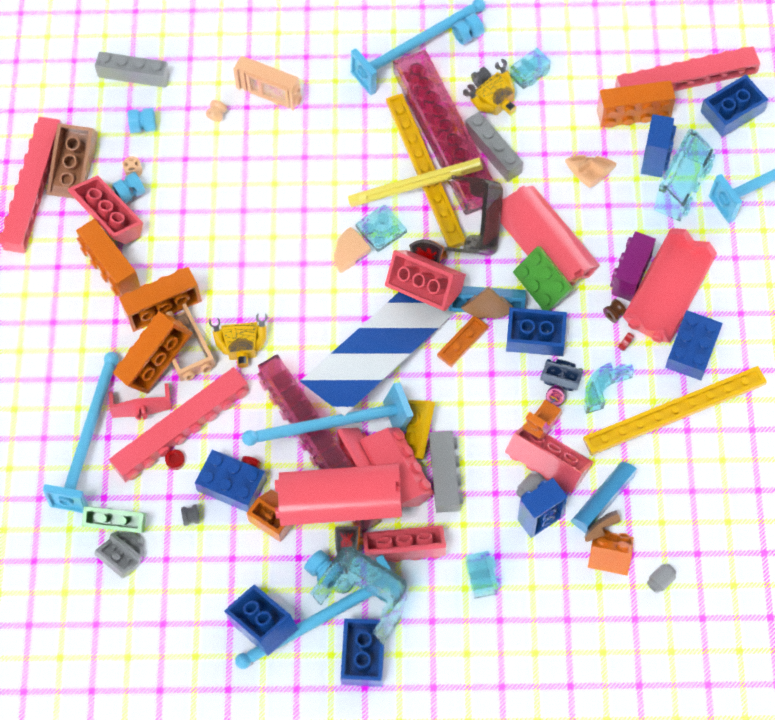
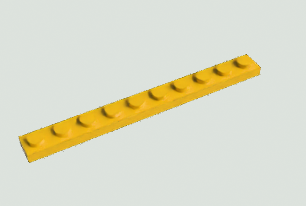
[386,93,466,250]
[583,366,767,456]

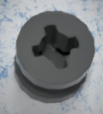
[471,66,492,88]
[181,504,200,526]

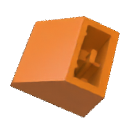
[246,489,293,542]
[587,529,634,576]

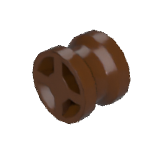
[603,299,626,323]

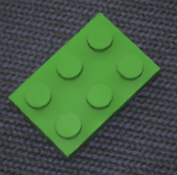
[513,246,574,311]

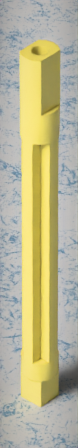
[348,158,483,207]

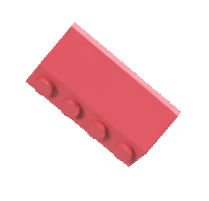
[68,175,143,244]
[384,250,466,311]
[505,424,594,493]
[337,427,372,467]
[360,428,434,507]
[363,525,446,564]

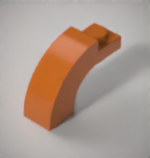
[523,400,562,439]

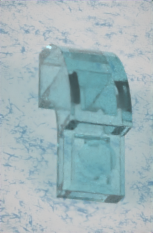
[583,362,634,414]

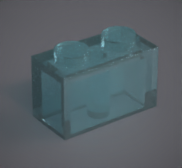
[510,47,551,90]
[465,551,501,599]

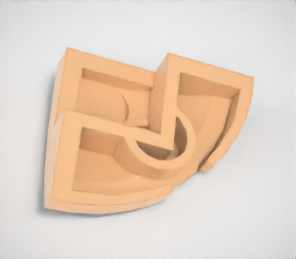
[565,155,617,188]
[334,227,371,274]

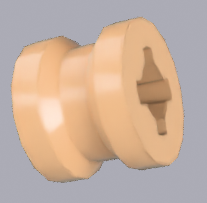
[205,100,227,122]
[122,156,143,177]

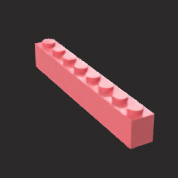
[615,46,760,92]
[0,116,61,254]
[109,367,249,483]

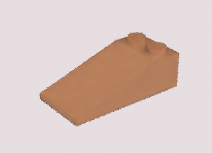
[46,123,98,199]

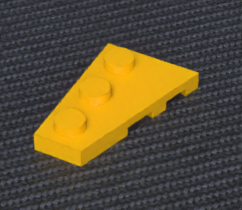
[404,400,435,460]

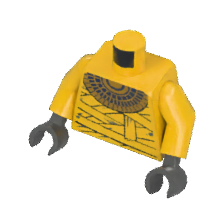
[463,58,517,115]
[209,313,268,368]

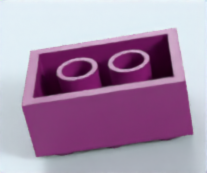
[610,231,656,302]

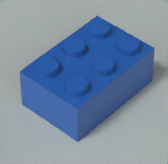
[700,74,769,137]
[640,114,677,178]
[506,307,567,356]
[665,310,723,381]
[194,449,267,512]
[517,478,568,538]
[224,584,298,656]
[340,618,386,687]

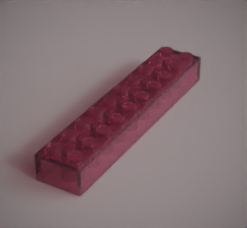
[393,49,499,215]
[257,354,382,534]

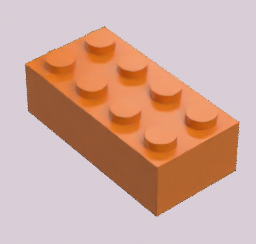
[596,80,676,128]
[76,218,141,297]
[119,266,202,332]
[113,311,193,394]

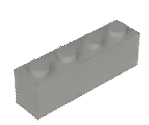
[94,51,170,88]
[465,111,523,182]
[429,431,463,513]

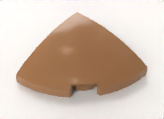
[461,285,514,319]
[584,510,621,542]

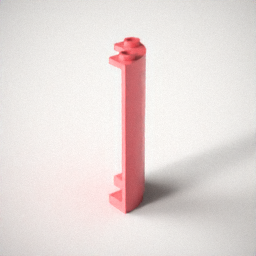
[491,185,600,286]
[623,228,717,343]
[275,464,402,526]

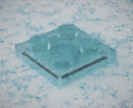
[355,204,407,253]

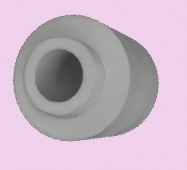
[515,473,544,499]
[646,564,677,594]

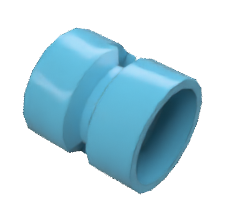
[452,13,485,45]
[127,107,156,134]
[111,172,146,204]
[304,549,342,588]

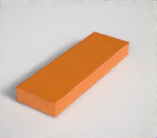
[437,316,489,368]

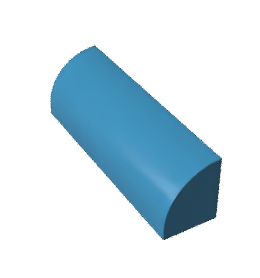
[449,286,526,315]
[570,462,637,533]

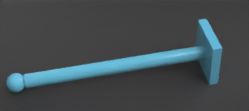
[350,0,486,96]
[708,169,775,223]
[43,352,119,513]
[242,382,414,446]
[235,555,405,669]

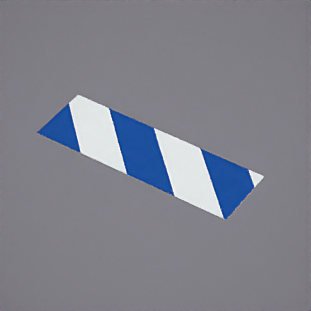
[299,292,456,416]

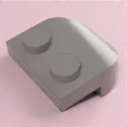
[94,531,144,579]

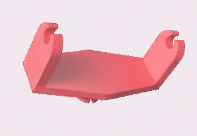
[109,383,172,420]

